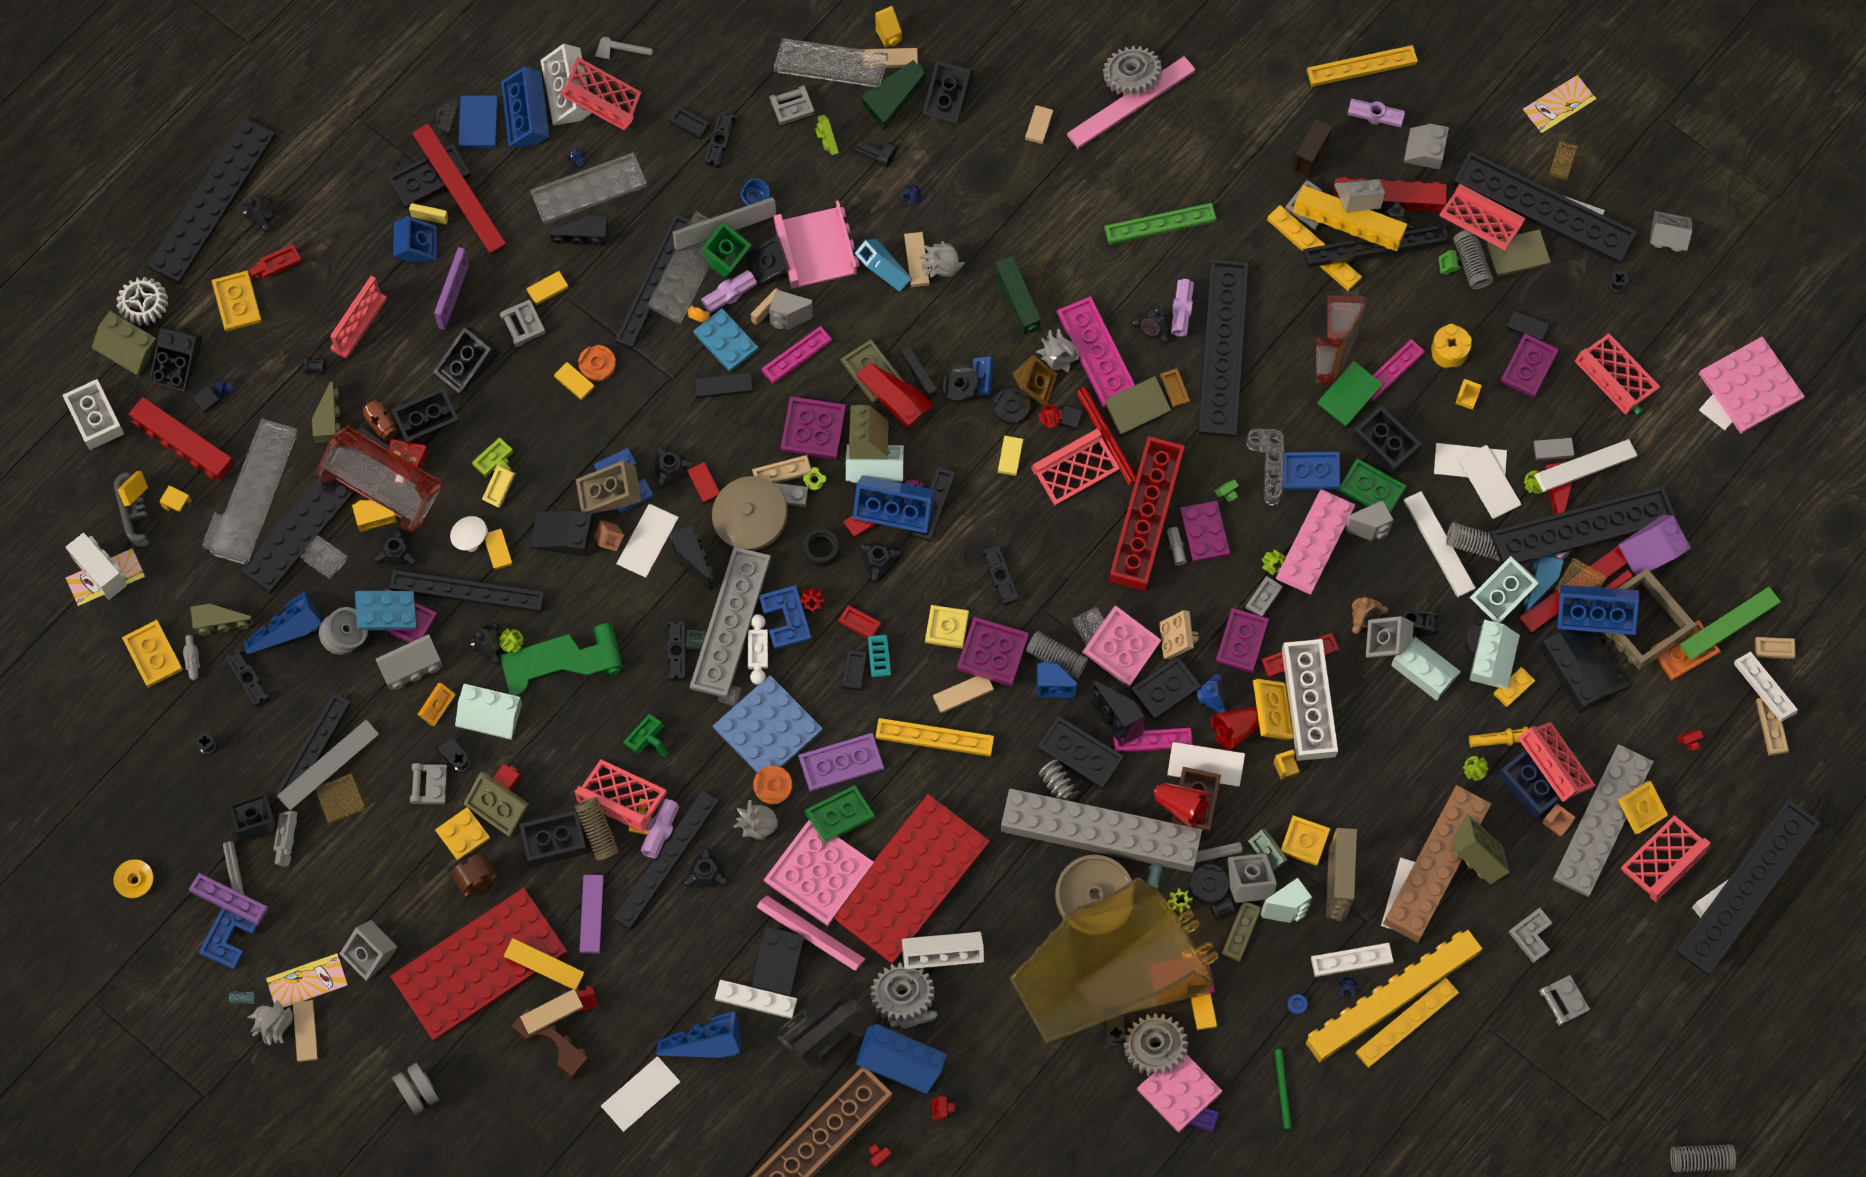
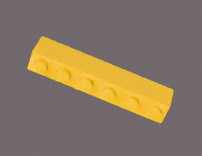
[1293,185,1407,251]

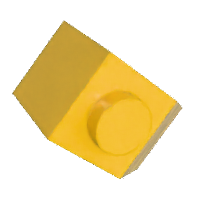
[875,6,902,48]
[352,500,397,532]

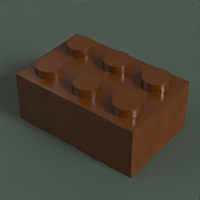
[1171,767,1221,836]

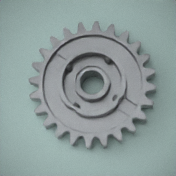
[1103,46,1162,97]
[871,963,935,1024]
[1124,1013,1188,1077]

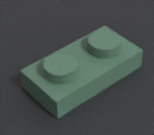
[1249,828,1288,872]

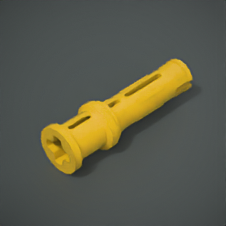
[1469,726,1528,748]

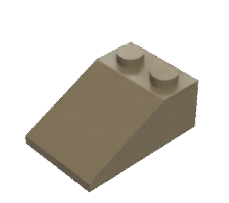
[576,460,641,514]

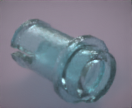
[1146,863,1164,889]
[229,990,255,1006]

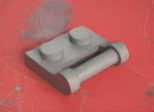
[769,85,814,125]
[500,300,545,347]
[410,763,448,804]
[1539,975,1590,1026]

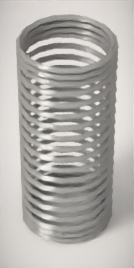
[1453,230,1493,289]
[1446,522,1500,562]
[1026,631,1088,679]
[1670,1144,1736,1172]

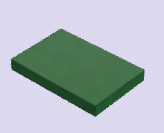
[1317,361,1383,427]
[1338,458,1407,514]
[804,785,875,844]

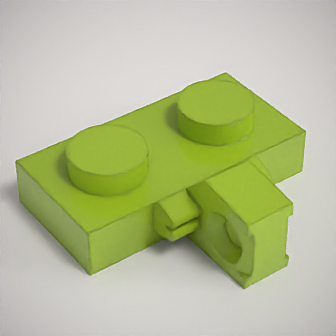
[815,115,839,155]
[472,437,513,477]

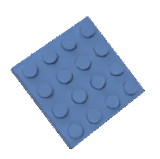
[713,675,823,773]

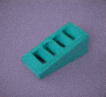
[868,635,891,678]

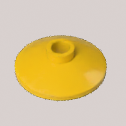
[113,860,154,898]

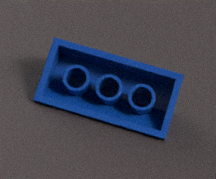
[501,66,549,148]
[853,476,936,533]
[1557,585,1639,635]
[855,1024,947,1094]

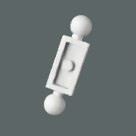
[748,614,768,685]

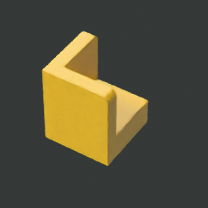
[1455,379,1482,410]
[159,486,192,512]
[1274,749,1299,779]

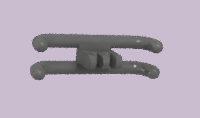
[114,472,149,547]

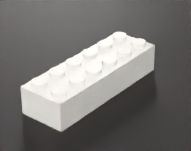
[1282,639,1338,761]

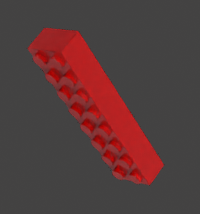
[1109,436,1185,591]

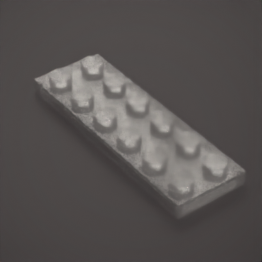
[773,38,888,87]
[530,152,647,224]
[647,211,709,324]

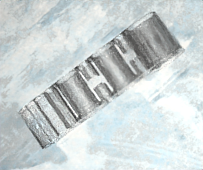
[1246,428,1284,505]

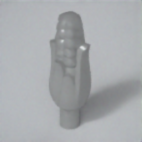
[183,635,200,680]
[890,1010,937,1029]

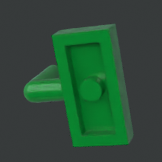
[623,714,669,757]

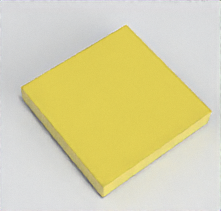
[925,605,969,649]

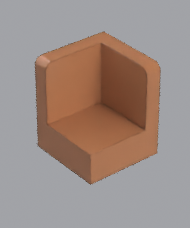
[593,520,624,551]
[1542,803,1575,837]

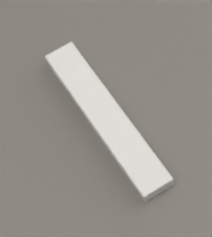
[1535,439,1638,492]
[1404,492,1475,598]

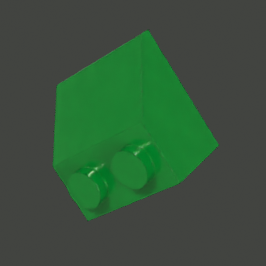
[701,221,751,278]

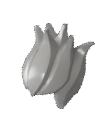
[919,241,965,277]
[1036,329,1079,373]
[733,800,778,840]
[247,1000,293,1045]

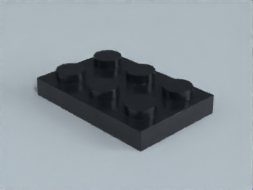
[1131,657,1201,720]

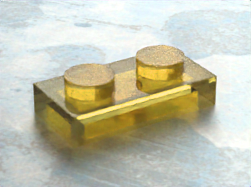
[1549,141,1577,181]

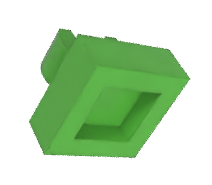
[1439,250,1461,275]
[1214,479,1239,502]

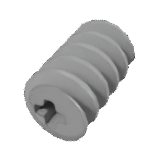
[1039,759,1079,801]

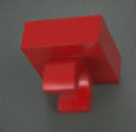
[1677,729,1703,751]
[576,986,598,1012]
[932,1097,955,1121]
[869,1144,891,1170]

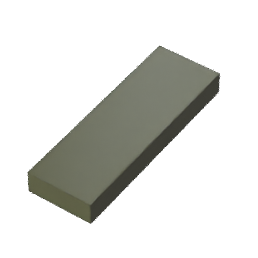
[1222,902,1262,962]

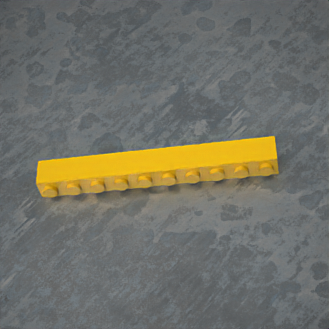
[1306,930,1482,1063]

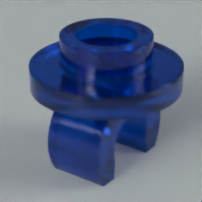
[567,148,584,168]
[901,184,922,205]
[214,377,234,396]
[1339,977,1359,998]

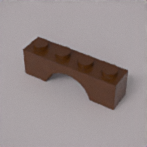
[512,1008,589,1080]

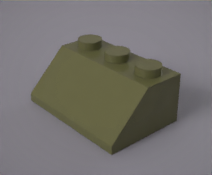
[92,311,157,376]
[849,405,889,459]
[1453,814,1510,884]

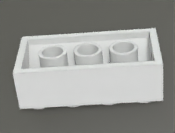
[540,44,592,125]

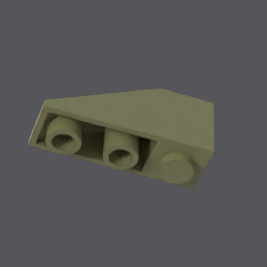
[312,382,341,443]
[190,604,254,636]

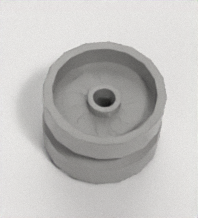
[319,607,368,655]
[392,1063,439,1115]

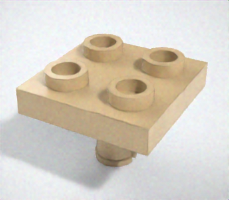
[1160,610,1198,660]

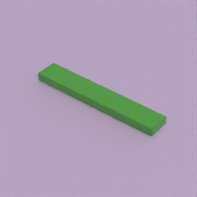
[1104,203,1217,245]
[1679,587,1781,661]

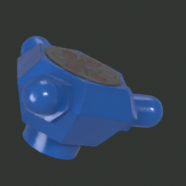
[1197,674,1227,713]

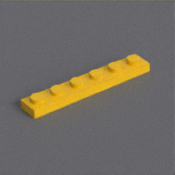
[1307,45,1418,87]
[1267,205,1362,291]
[876,718,994,757]
[1356,977,1459,1068]

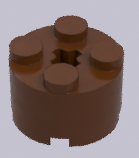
[451,854,499,899]

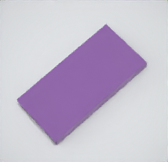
[434,247,469,330]
[798,733,884,792]

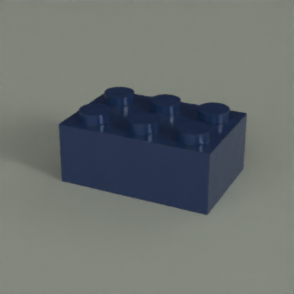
[1498,750,1561,820]

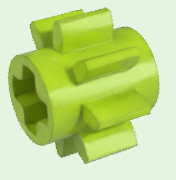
[1524,471,1543,494]
[1262,550,1285,575]
[499,628,523,653]
[1463,756,1489,780]
[1168,888,1193,914]

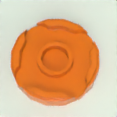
[578,345,616,382]
[753,765,792,804]

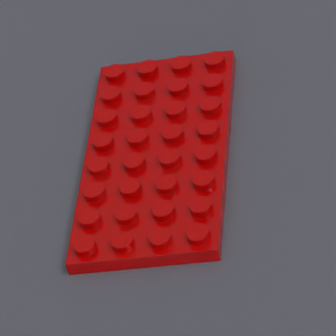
[833,794,990,964]
[390,888,568,1041]

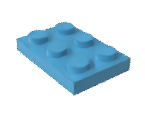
[693,308,758,372]
[355,591,416,630]

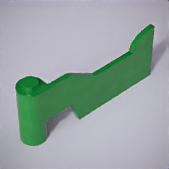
[500,623,623,696]

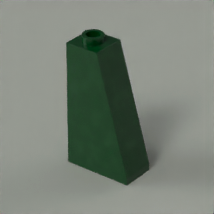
[861,60,925,130]
[995,256,1041,334]

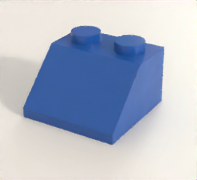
[393,216,437,262]
[1036,661,1077,698]

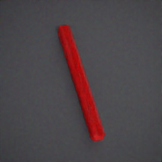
[1077,387,1137,485]

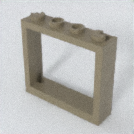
[1604,568,1696,670]
[1326,828,1357,921]

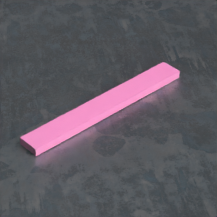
[1067,56,1195,149]

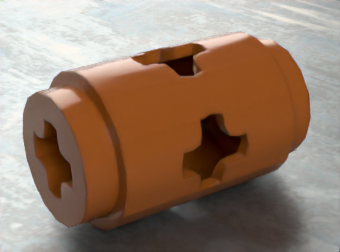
[363,400,400,441]

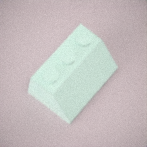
[846,444,904,483]
[1470,556,1540,623]
[1469,620,1520,690]
[1391,637,1461,701]
[455,684,522,740]
[1260,878,1312,923]

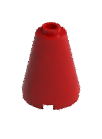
[1211,706,1260,750]
[1154,783,1211,829]

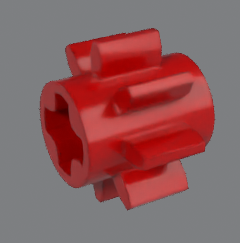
[1038,405,1063,428]
[800,586,824,612]

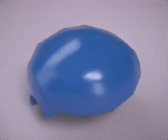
[741,178,770,206]

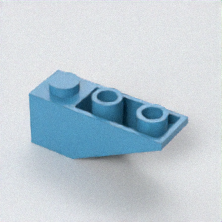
[855,239,912,292]
[1523,557,1563,613]

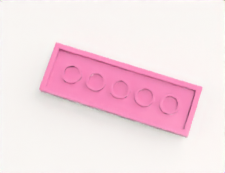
[1276,489,1355,595]

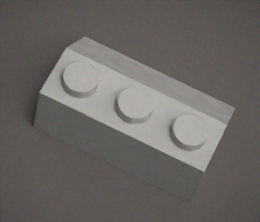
[376,634,443,690]

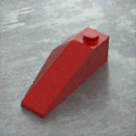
[856,362,934,430]

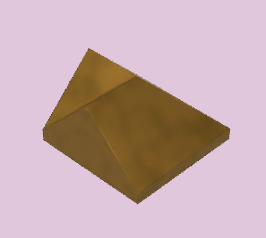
[1012,356,1058,406]

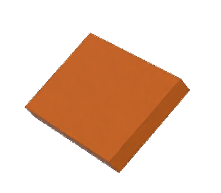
[1650,620,1721,681]

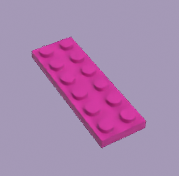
[1057,296,1135,408]

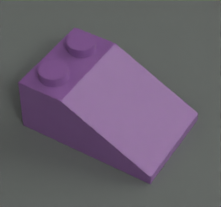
[1618,515,1691,576]

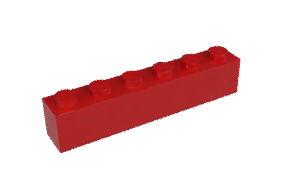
[1333,177,1446,212]
[128,397,234,482]

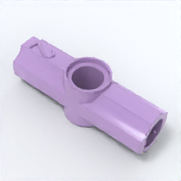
[1347,99,1405,127]
[701,270,757,313]
[1171,279,1194,337]
[640,799,679,858]

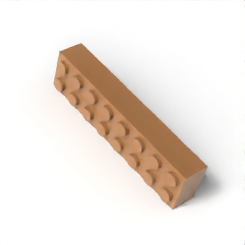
[1383,785,1491,943]
[751,1067,892,1177]

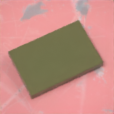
[1486,229,1551,277]
[841,339,903,404]
[1104,376,1171,434]
[463,772,529,837]

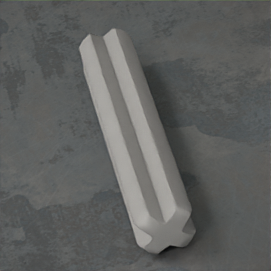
[223,841,244,895]
[1195,842,1243,863]

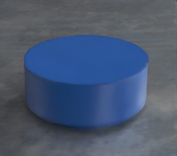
[1287,994,1308,1015]

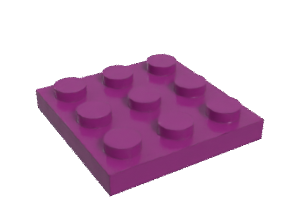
[780,396,846,460]
[957,617,1029,686]

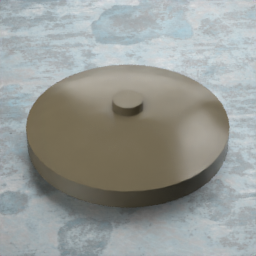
[712,476,788,551]
[1055,855,1135,934]

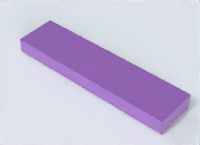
[189,873,268,926]
[580,875,604,954]

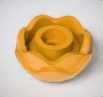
[688,305,710,323]

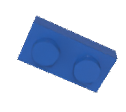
[973,357,994,395]

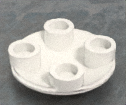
[450,516,488,552]

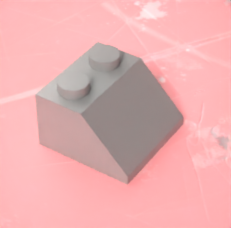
[1404,124,1449,170]
[1334,179,1385,212]
[1650,211,1692,252]
[769,290,813,330]
[1345,500,1393,541]
[1366,616,1414,658]
[1228,853,1277,903]
[339,920,398,981]

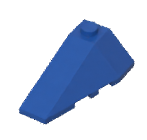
[244,591,322,654]
[656,1012,741,1058]

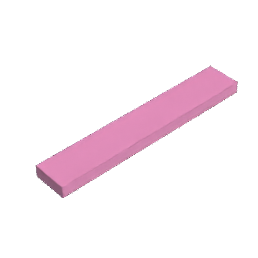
[757,896,865,971]

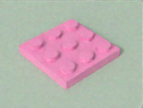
[1082,606,1161,687]
[1137,1055,1222,1133]

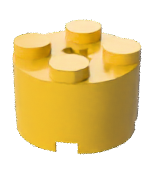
[1431,324,1472,368]

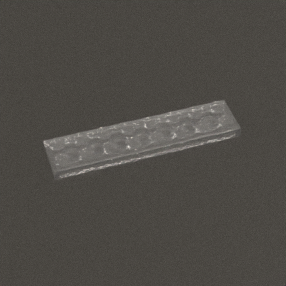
[210,418,298,565]

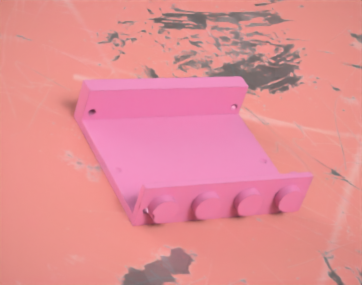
[774,201,859,289]

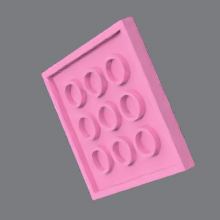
[1699,337,1805,434]
[764,820,874,926]

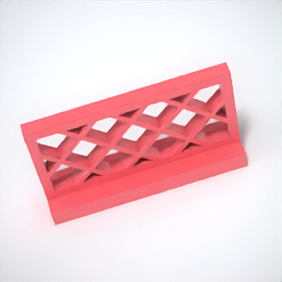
[560,57,641,130]
[1440,184,1525,250]
[330,276,387,359]
[1575,334,1660,415]
[1031,428,1120,506]
[1518,722,1595,802]
[575,760,667,832]
[1621,815,1711,902]

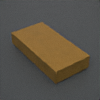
[1159,369,1190,409]

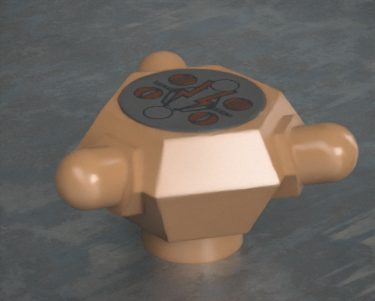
[1352,597,1388,634]

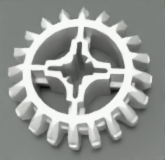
[117,276,168,327]

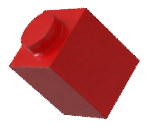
[493,764,521,791]

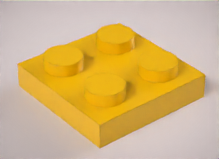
[1617,781,1668,834]
[435,807,490,862]
[1281,815,1330,866]

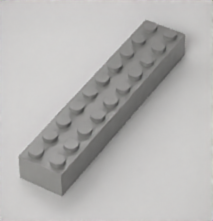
[1001,788,1202,873]

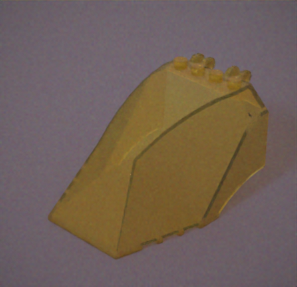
[1010,877,1218,1044]

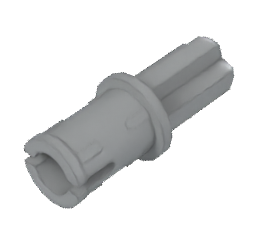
[1167,527,1187,565]

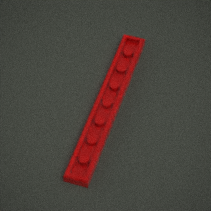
[412,124,506,255]
[1519,546,1628,634]

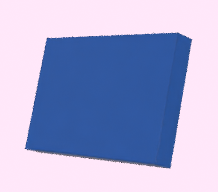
[458,96,498,148]
[1283,452,1340,490]

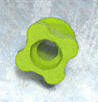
[803,467,826,490]

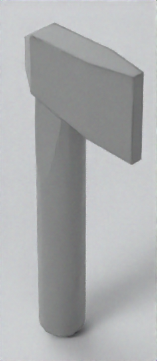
[595,37,654,59]

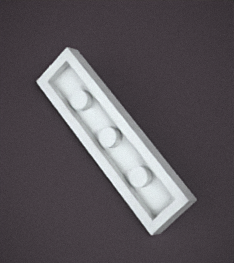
[1734,652,1798,722]
[1311,943,1393,977]
[715,980,797,1019]

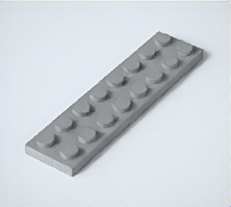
[690,547,771,698]
[1553,744,1653,897]

